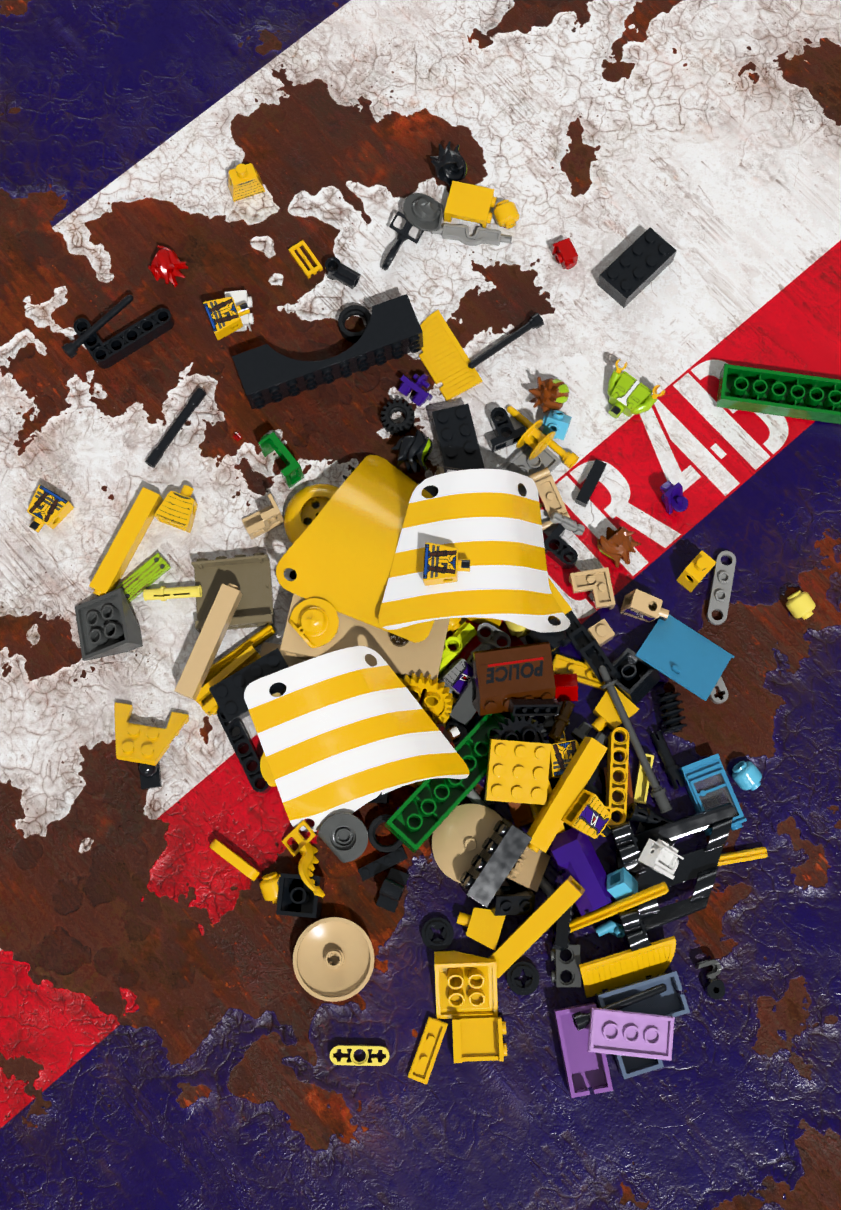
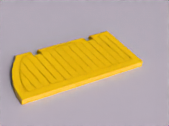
[419,310,483,401]
[579,936,676,998]

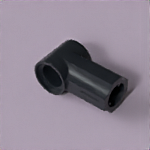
[325,257,361,289]

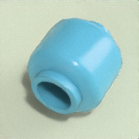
[732,761,762,791]

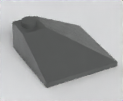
[74,588,143,661]

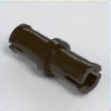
[548,700,575,741]

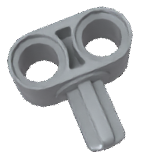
[477,623,511,651]

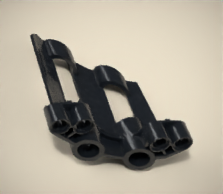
[610,803,736,952]

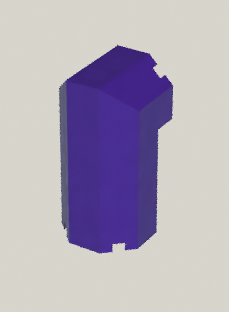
[548,828,616,916]

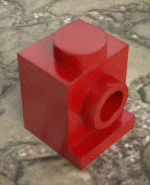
[551,238,578,270]

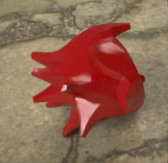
[148,245,188,287]

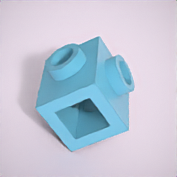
[542,410,572,440]

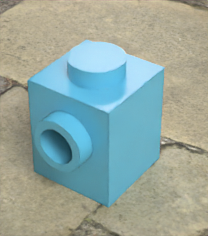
[607,867,638,901]

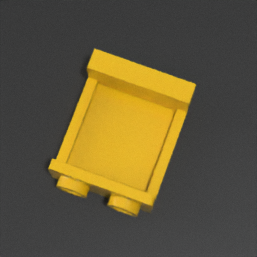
[444,181,497,228]
[452,1017,507,1063]

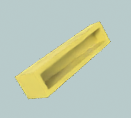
[633,753,654,804]

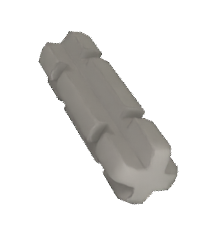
[550,512,585,535]

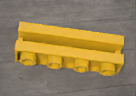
[196,645,261,716]

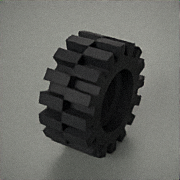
[381,399,415,436]

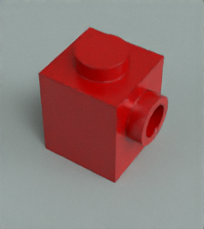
[554,673,578,702]

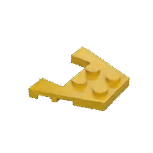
[114,702,190,766]

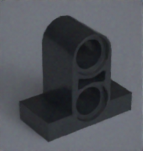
[489,407,526,453]
[544,524,578,569]
[376,867,410,913]

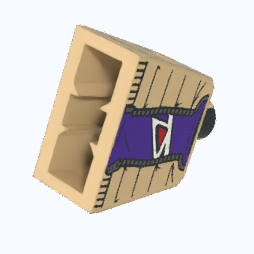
[620,589,669,622]

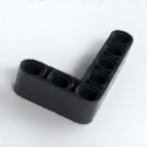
[73,308,174,369]
[217,708,271,794]

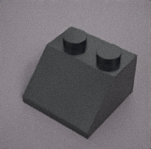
[610,648,661,705]
[276,873,325,919]

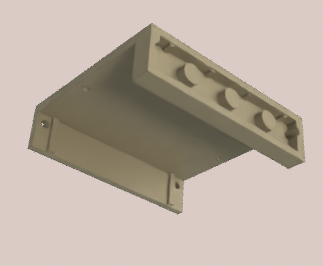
[191,553,275,633]

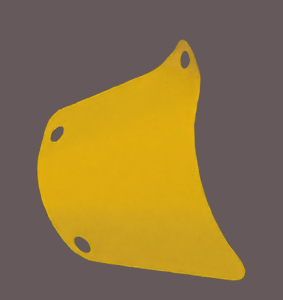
[276,455,435,643]

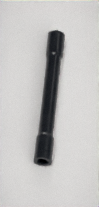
[145,388,207,468]

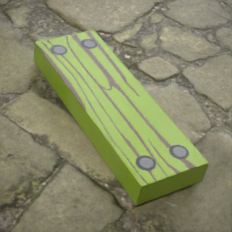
[114,553,171,603]

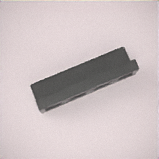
[449,675,476,726]

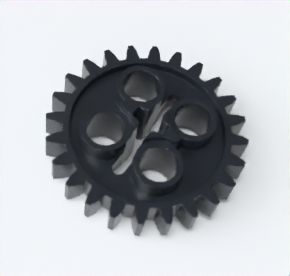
[487,715,549,755]

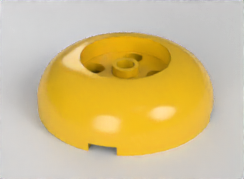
[284,484,338,544]

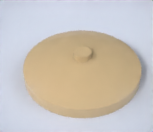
[432,804,503,883]
[293,917,375,1002]

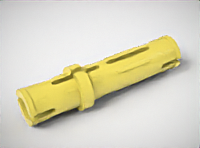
[143,585,202,601]

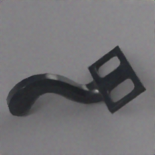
[381,211,424,271]

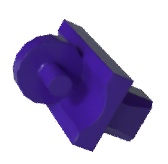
[398,374,433,407]
[660,480,688,515]

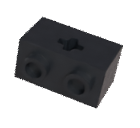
[488,885,535,916]

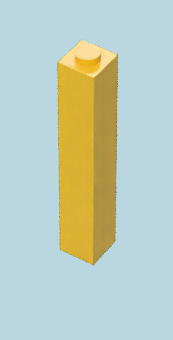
[89,487,163,597]
[527,737,608,853]
[488,875,585,978]

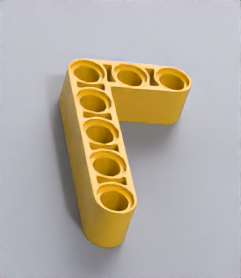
[605,727,629,827]

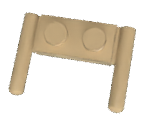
[518,467,570,531]

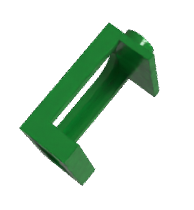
[258,432,304,489]

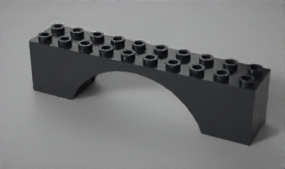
[232,294,423,409]

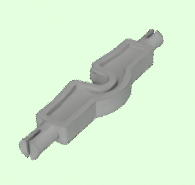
[431,224,512,246]

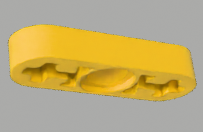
[209,838,260,881]

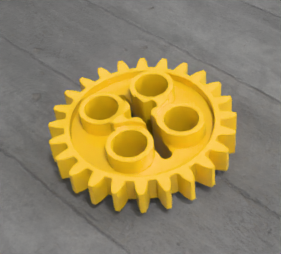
[399,673,453,725]

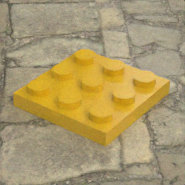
[485,739,551,805]

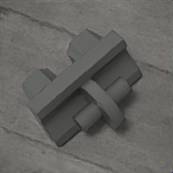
[571,722,608,746]

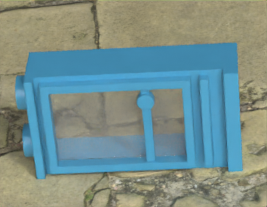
[678,753,747,836]

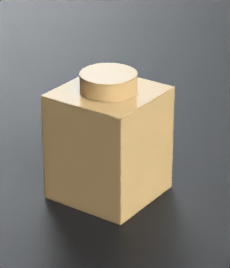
[587,619,615,647]

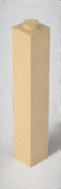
[174,583,243,701]

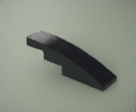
[558,611,617,683]

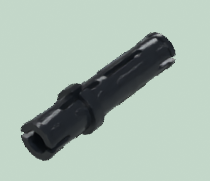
[650,730,686,790]

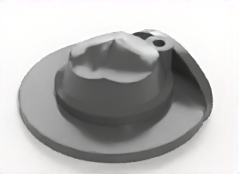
[403,193,443,232]
[318,813,368,863]

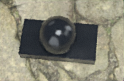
[138,761,162,790]

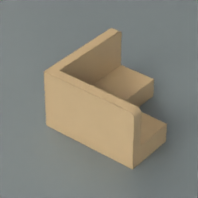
[242,493,284,540]
[568,567,616,610]

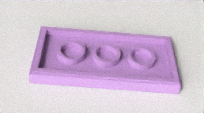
[587,1007,675,1061]

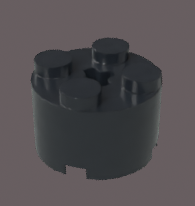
[525,618,572,656]

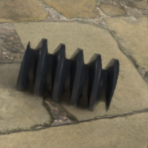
[656,692,687,734]

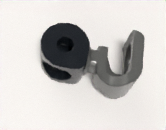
[695,959,725,999]

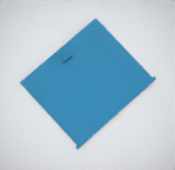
[635,614,734,701]

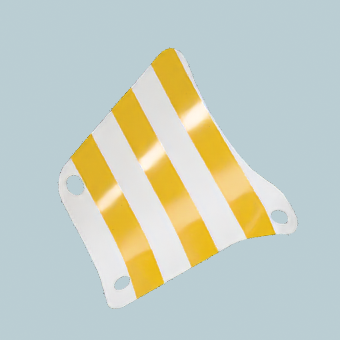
[378,469,570,633]
[244,646,470,832]

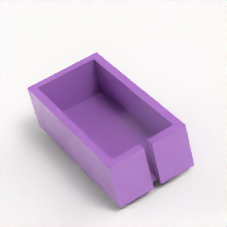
[553,1002,613,1098]

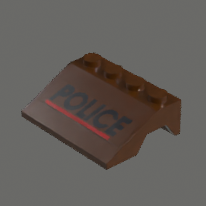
[472,642,556,716]

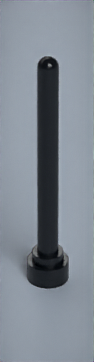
[61,294,134,359]
[468,312,544,369]
[572,983,667,1031]

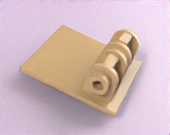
[506,847,551,892]

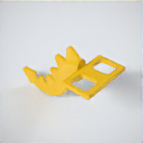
[282,820,325,897]

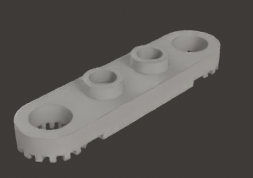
[706,551,736,626]

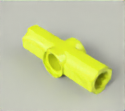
[439,622,477,674]

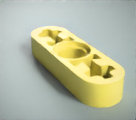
[330,1045,390,1066]

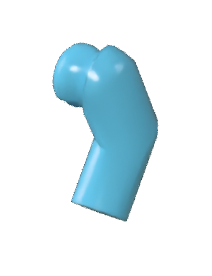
[594,920,625,938]

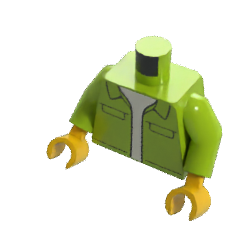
[607,359,665,419]

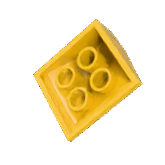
[434,951,498,1019]

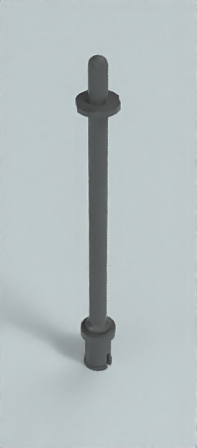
[598,665,673,813]

